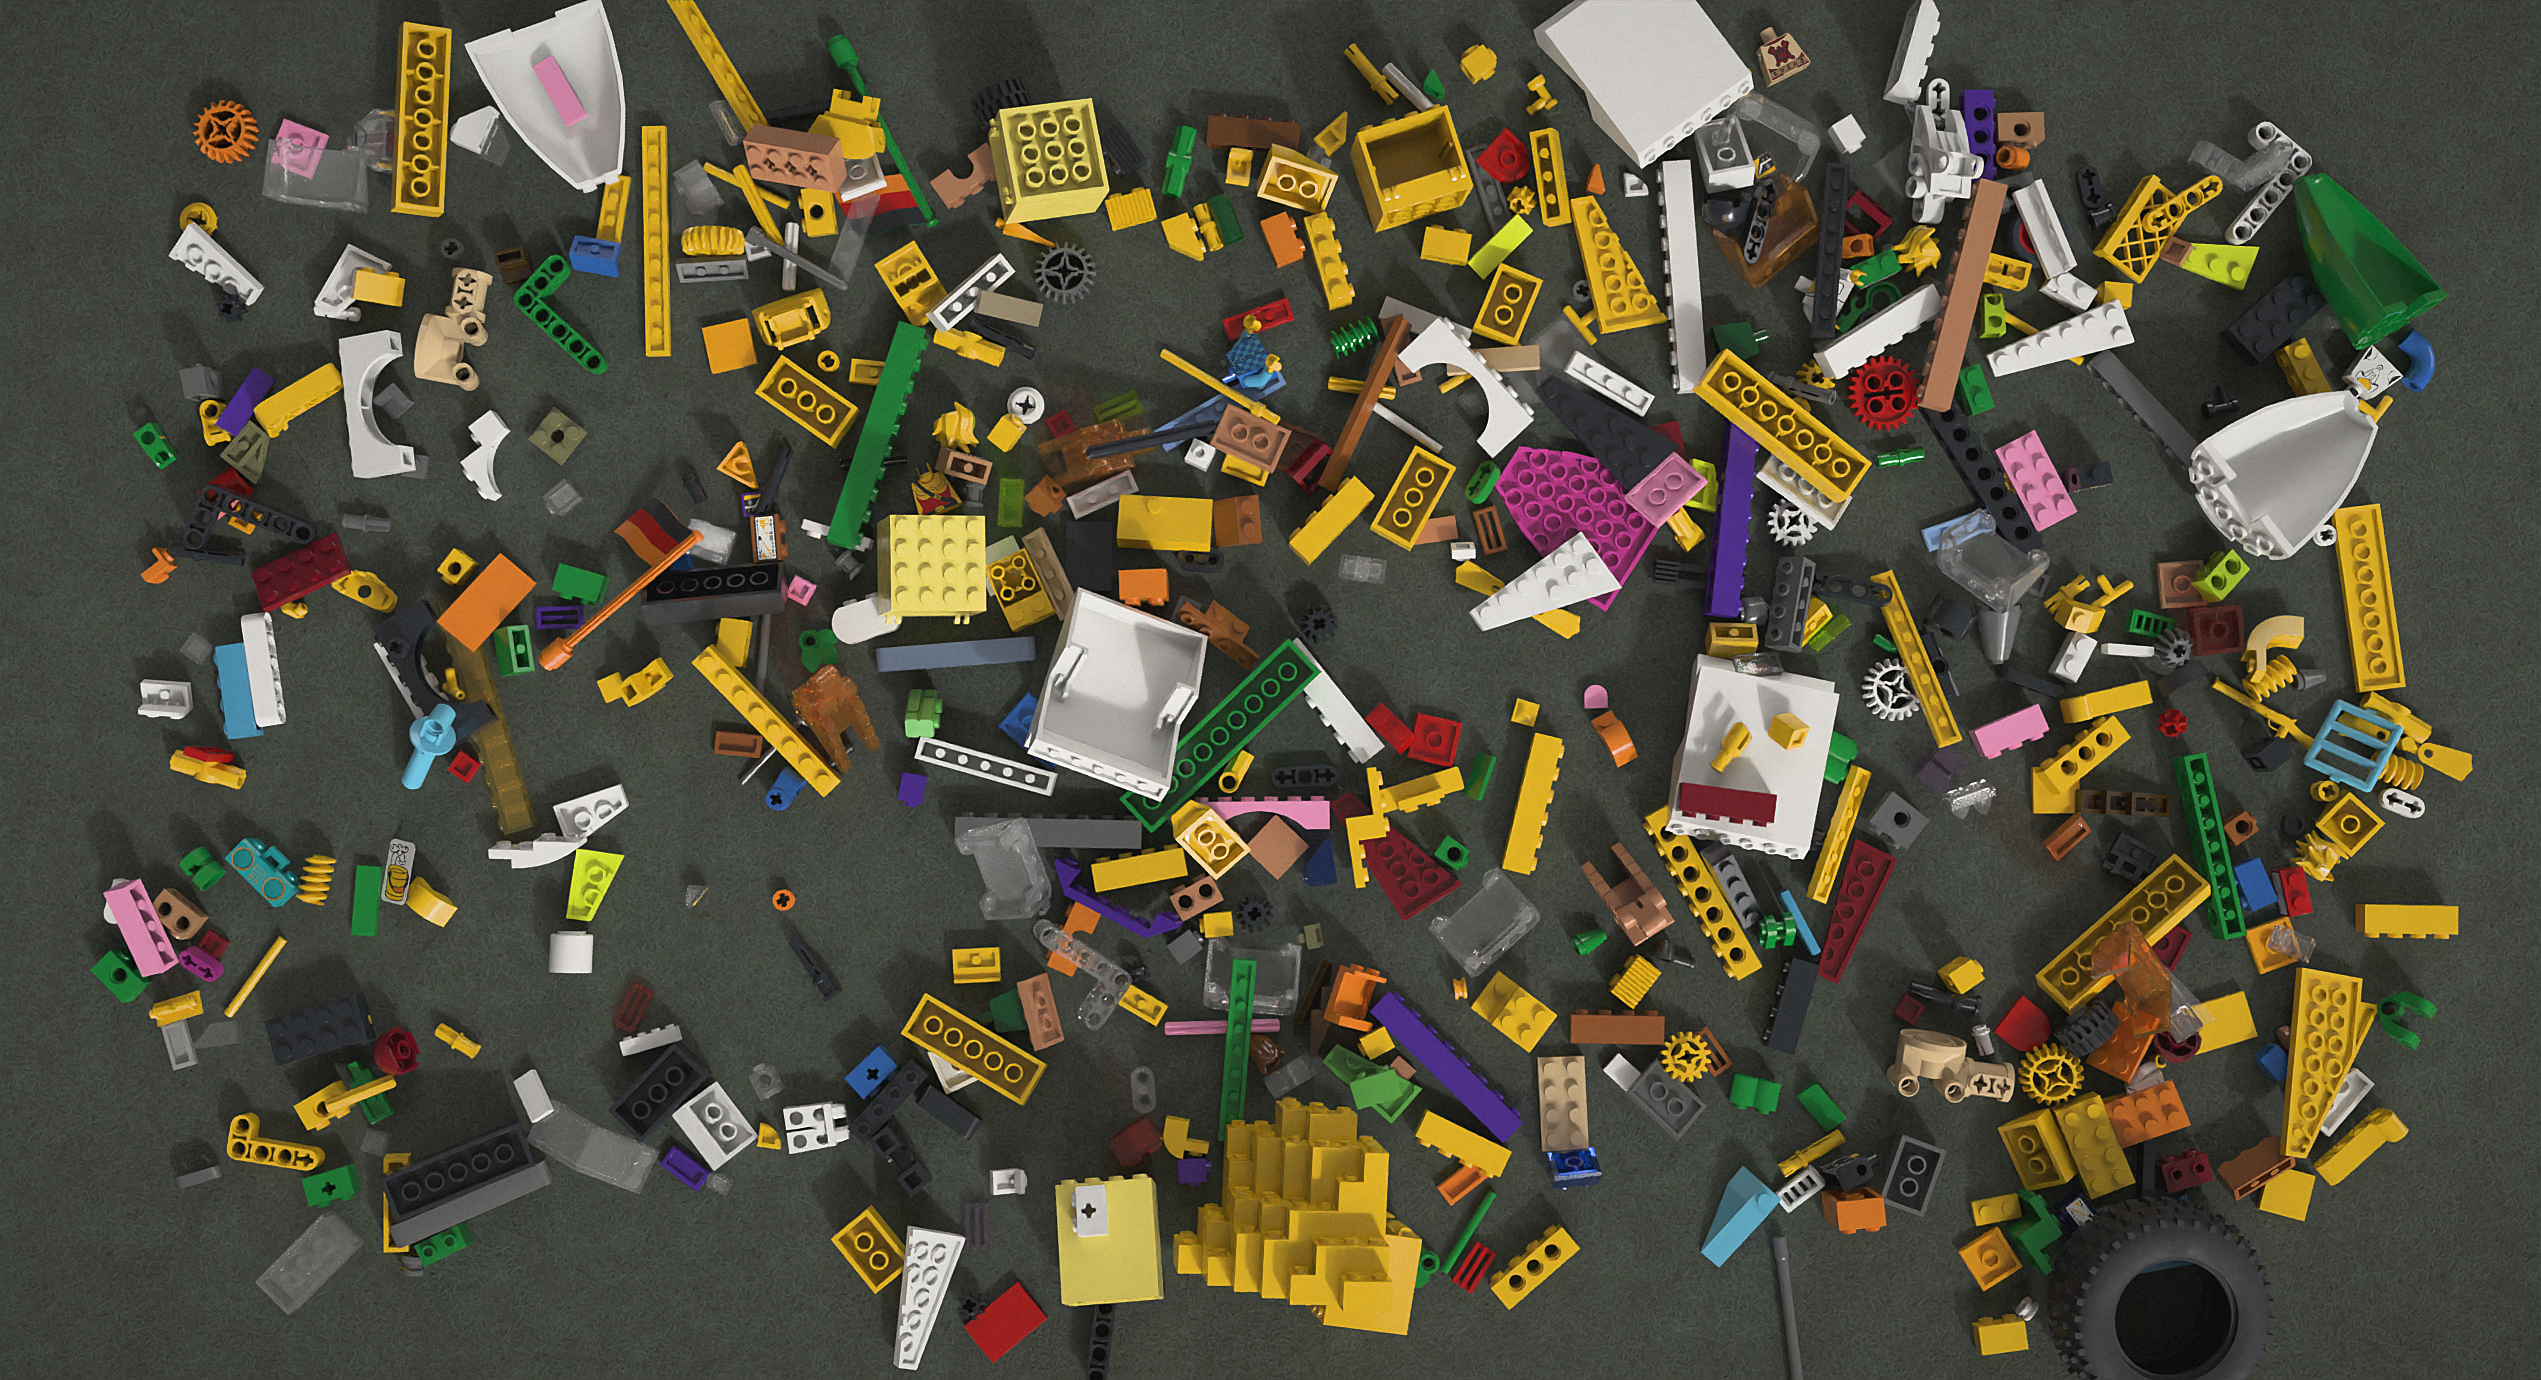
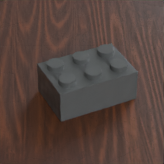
[1875,1131,1947,1217]

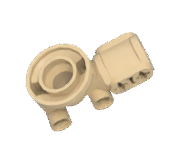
[414,268,493,391]
[1887,1029,2015,1103]

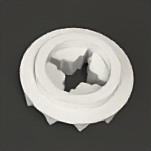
[1007,387,1044,424]

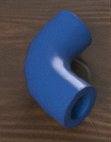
[2397,328,2436,393]

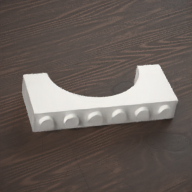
[1398,316,1534,458]
[339,330,416,478]

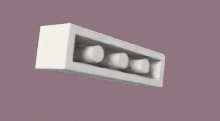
[619,1024,682,1056]

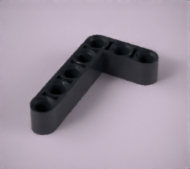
[182,484,317,549]
[1085,1279,1166,1380]

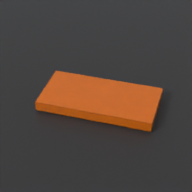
[436,553,537,653]

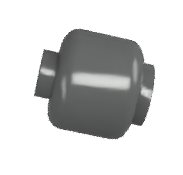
[1735,597,1771,627]

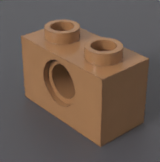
[1993,112,2045,149]

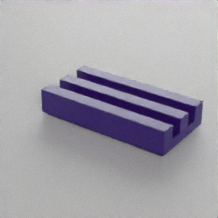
[536,605,584,630]

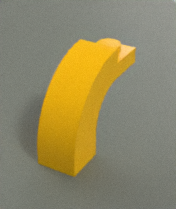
[2240,616,2304,683]

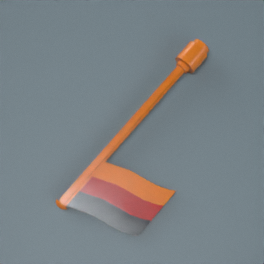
[538,497,703,671]

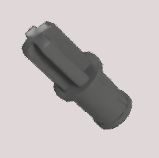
[342,513,391,532]

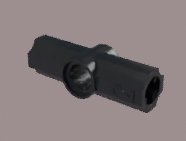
[1920,631,1960,701]

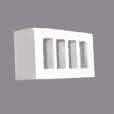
[1775,1164,1825,1213]

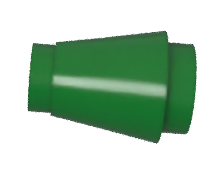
[1571,927,1607,956]

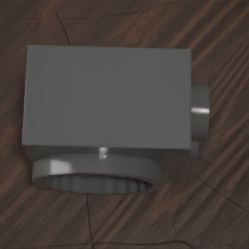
[1865,791,1929,850]

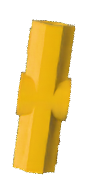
[933,327,1005,367]
[2359,691,2432,744]
[170,750,246,789]

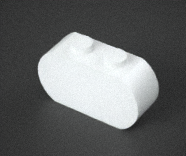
[832,592,903,644]

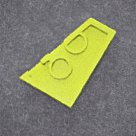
[2178,243,2260,291]
[566,849,625,921]

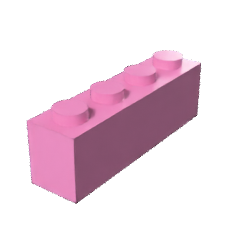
[103,879,179,977]

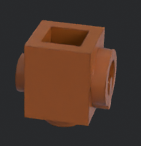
[1024,475,1067,517]

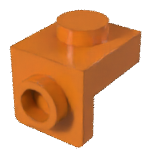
[140,547,177,584]

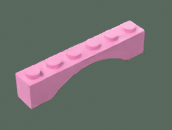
[1195,796,1330,829]

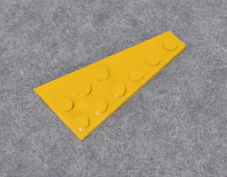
[1569,196,1668,334]

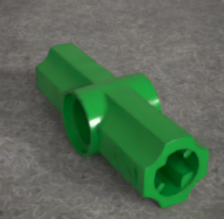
[1162,125,1197,198]

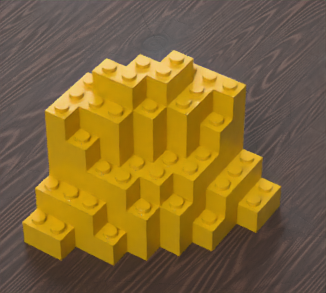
[1173,1097,1393,1312]

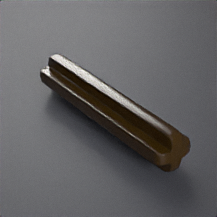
[1293,959,1331,1025]

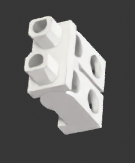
[783,1101,850,1154]

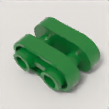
[1757,912,1796,949]

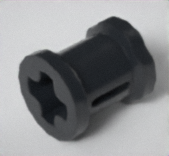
[2086,203,2117,231]

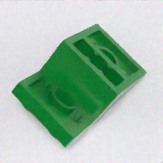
[2006,1188,2063,1275]

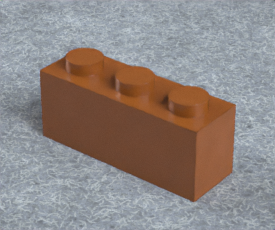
[2216,1134,2296,1201]

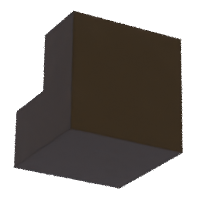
[493,246,534,286]

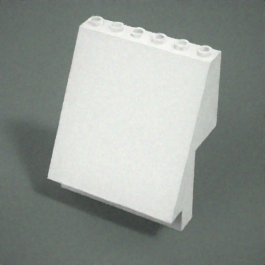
[1533,0,1754,169]
[1024,587,1208,802]
[1665,654,1839,859]

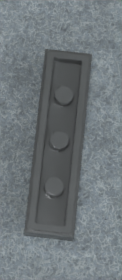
[1465,143,1512,236]

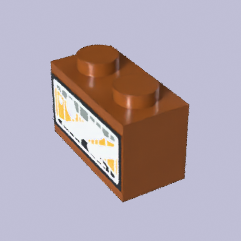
[750,514,789,563]

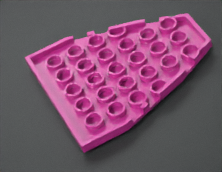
[1494,446,1660,612]

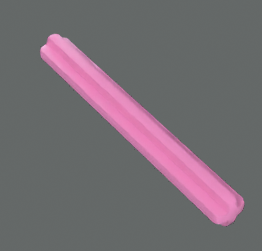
[1165,1019,1280,1035]

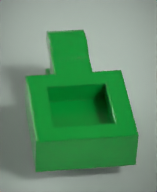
[1835,296,1868,337]

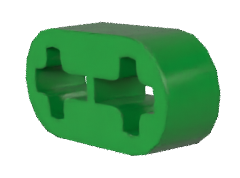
[1465,461,1500,504]

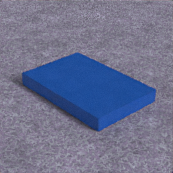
[998,692,1057,771]

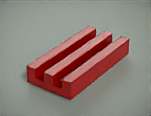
[1451,1240,1497,1294]

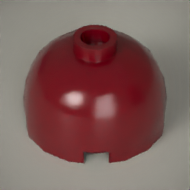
[2152,1015,2202,1063]
[373,1027,420,1076]

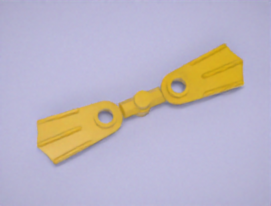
[1455,560,1580,639]
[2337,712,2473,781]

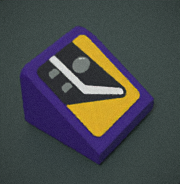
[741,492,770,518]

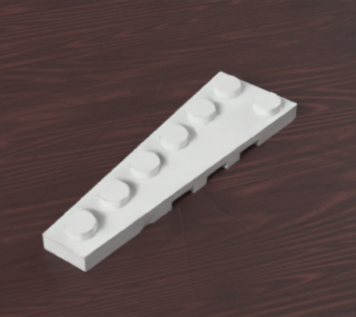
[1985,299,2135,377]

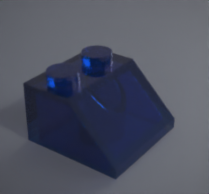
[1547,1147,1602,1189]

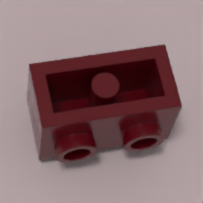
[2155,1148,2214,1193]

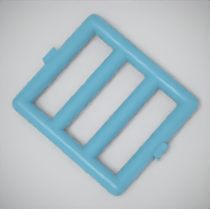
[2303,699,2403,792]

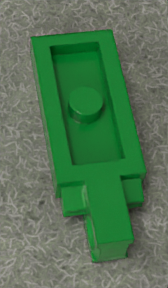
[347,1059,395,1125]

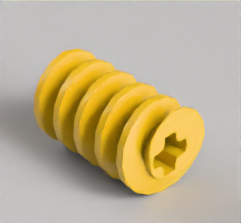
[2242,655,2297,703]
[2366,751,2424,790]
[295,854,336,905]

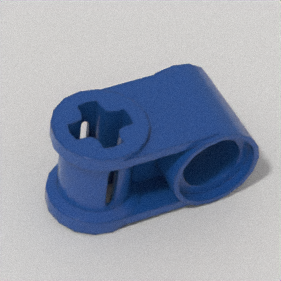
[766,766,807,811]

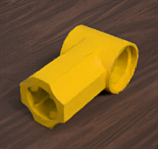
[1667,507,1705,552]
[1218,749,1254,794]

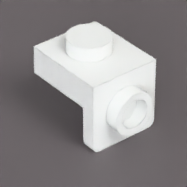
[990,1168,1027,1195]

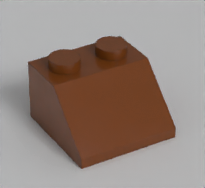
[1213,495,1262,548]

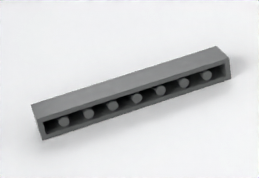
[954,812,1142,849]

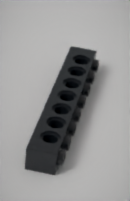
[1918,396,2044,563]

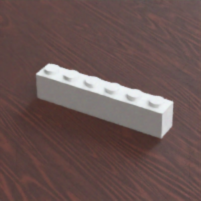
[1813,284,1942,379]
[1294,638,1385,764]
[915,737,1058,796]

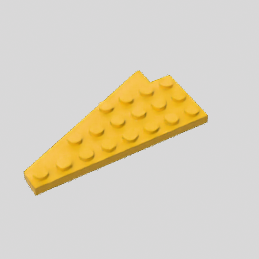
[2280,968,2377,1158]

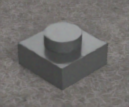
[401,454,430,480]

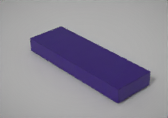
[215,367,275,438]

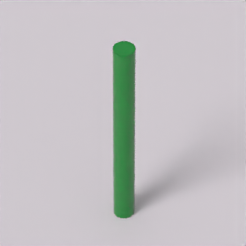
[1440,1190,1497,1274]

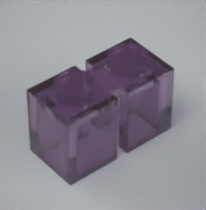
[1912,744,1968,794]

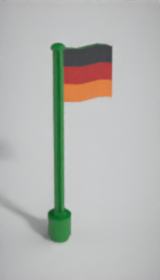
[827,35,939,236]

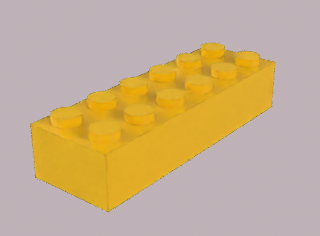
[901,993,1048,1106]

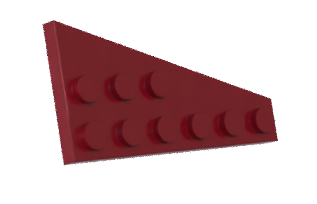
[1330,792,1463,922]

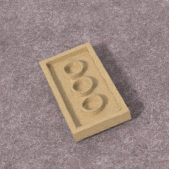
[1537,1055,1589,1151]

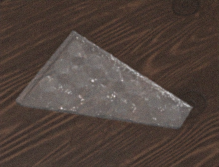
[1456,312,1611,418]

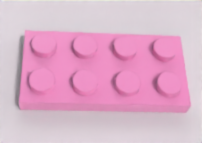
[1992,430,2077,531]

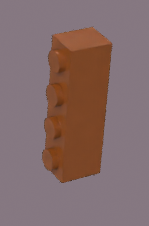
[1568,1009,1665,1045]

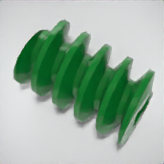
[1329,316,1380,359]

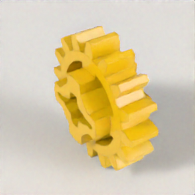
[1659,1032,1711,1082]

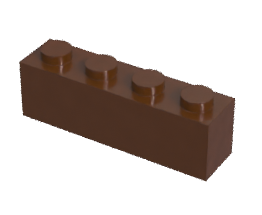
[1206,113,1301,154]

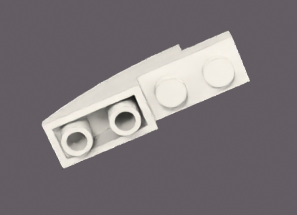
[488,833,587,868]

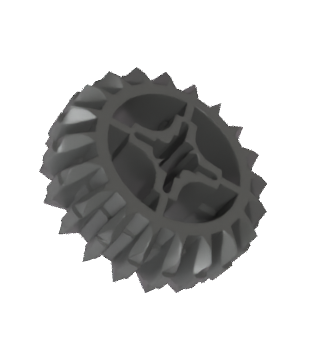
[1034,241,1097,305]

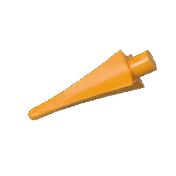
[995,218,1056,249]

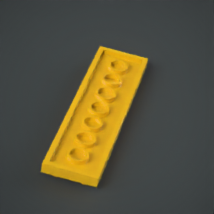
[2331,504,2406,693]

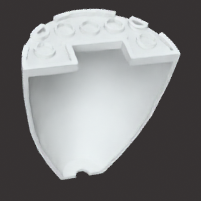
[464,0,625,193]
[2189,390,2378,560]

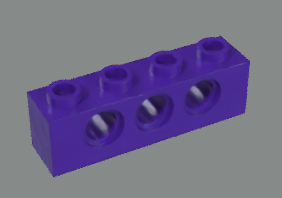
[1959,90,1997,185]

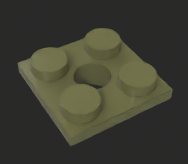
[528,407,587,465]

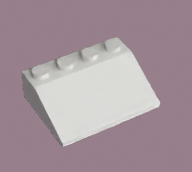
[1882,0,1940,106]

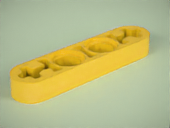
[2142,175,2223,233]

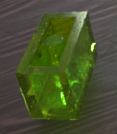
[998,478,1026,529]

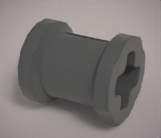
[962,482,985,508]
[835,549,866,580]

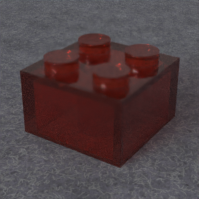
[2186,603,2245,656]
[1108,1112,1163,1167]

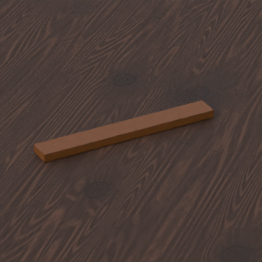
[1318,316,1412,493]

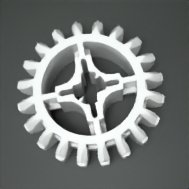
[1861,658,1920,721]

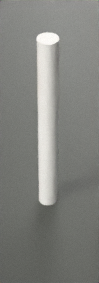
[1373,402,1443,454]

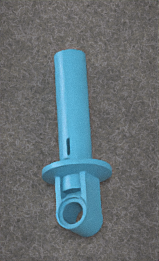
[401,703,456,789]

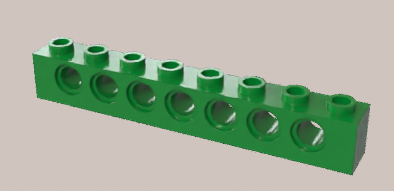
[2172,752,2247,940]

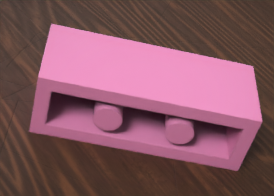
[1969,704,2049,759]

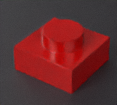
[447,751,482,783]

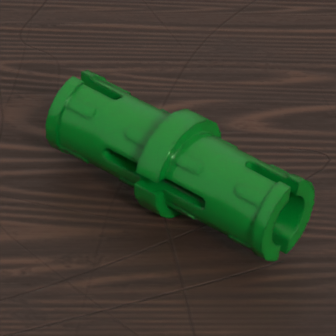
[1875,446,1925,468]

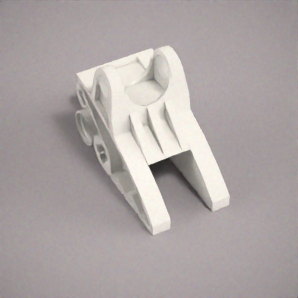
[1905,105,1984,224]

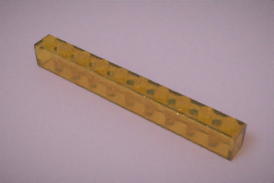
[439,610,538,835]

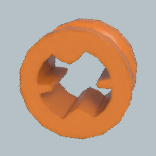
[772,889,795,911]

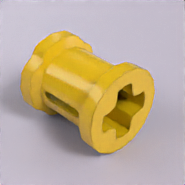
[2310,781,2339,802]

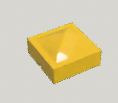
[1510,698,1540,727]

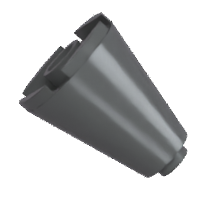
[1974,600,2022,664]

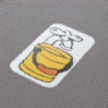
[381,839,415,905]

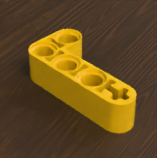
[254,363,344,438]
[2059,680,2153,723]
[2314,1108,2409,1185]
[227,1113,325,1171]

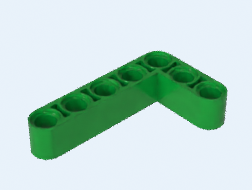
[514,255,608,375]

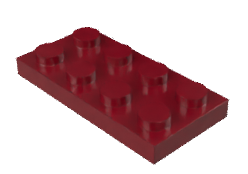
[251,532,352,613]

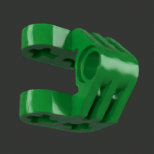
[2377,991,2437,1051]

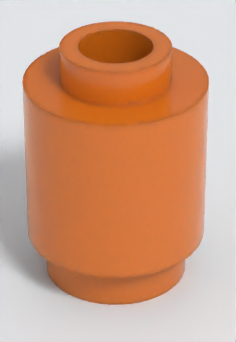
[1996,145,2030,171]

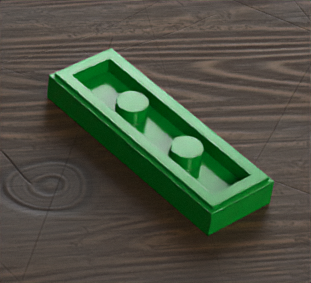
[351,865,383,937]

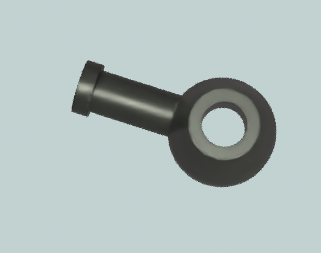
[1651,940,1695,970]

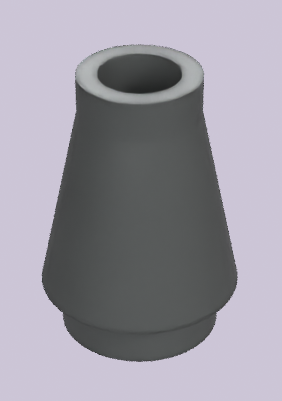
[2289,669,2326,692]

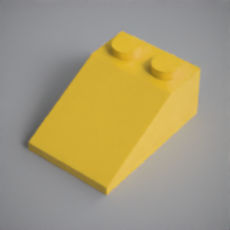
[1257,143,1338,214]

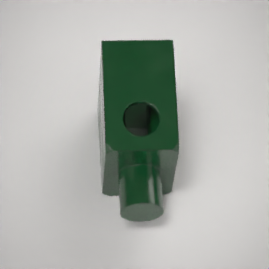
[1709,321,1768,361]
[978,986,1029,1032]

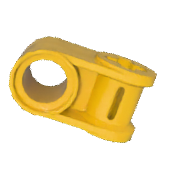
[199,400,235,446]

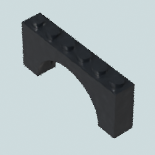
[373,599,500,748]

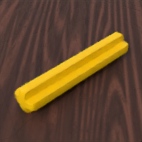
[1328,377,1396,400]
[324,1074,396,1112]

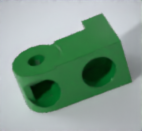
[133,422,178,469]

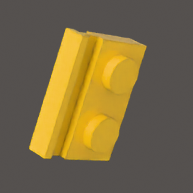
[952,947,1001,983]

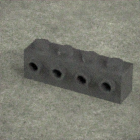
[1765,557,1816,653]

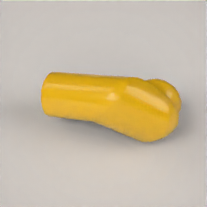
[281,602,308,618]

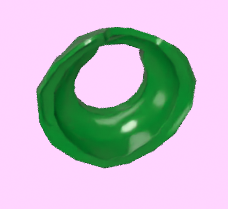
[1865,281,1902,313]

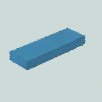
[1777,889,1821,955]

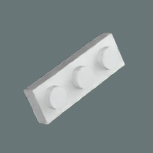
[801,519,874,552]

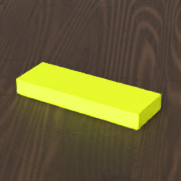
[1467,214,1533,280]

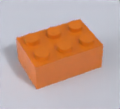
[1119,569,1169,607]
[1821,1187,1887,1234]

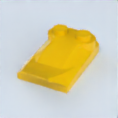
[1171,800,1251,880]

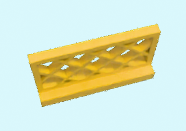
[2092,174,2187,284]

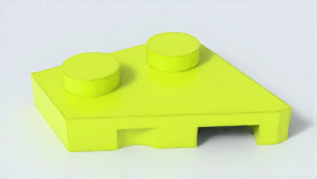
[1684,458,1718,513]

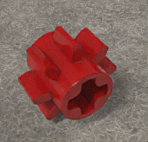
[2157,708,2188,738]

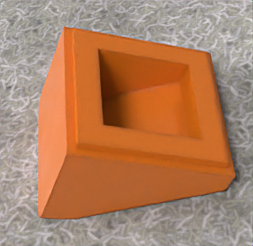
[1585,164,1605,195]

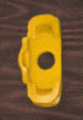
[331,569,398,613]

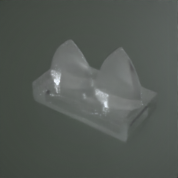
[1942,779,1996,819]

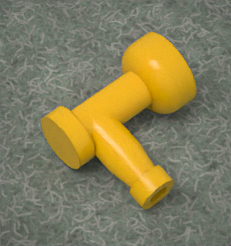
[1526,74,1558,116]

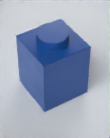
[2252,1043,2288,1081]

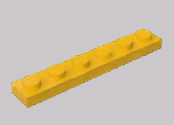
[1806,765,1871,904]

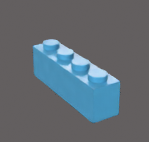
[214,643,264,739]

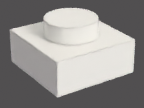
[1450,542,1475,561]

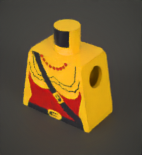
[912,463,963,515]

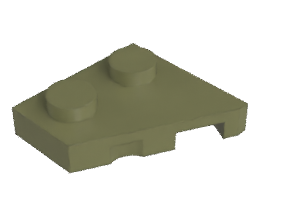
[220,420,270,485]

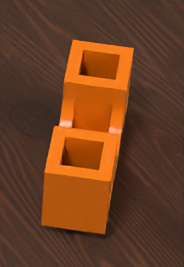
[1045,901,1101,977]

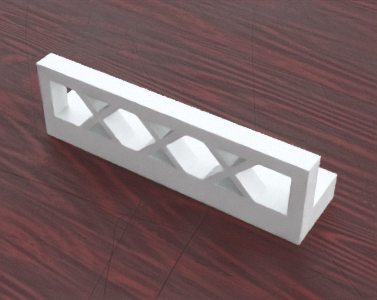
[2012,179,2077,279]

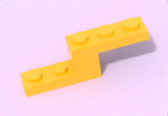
[1345,767,1390,888]

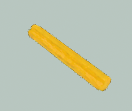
[733,164,785,247]

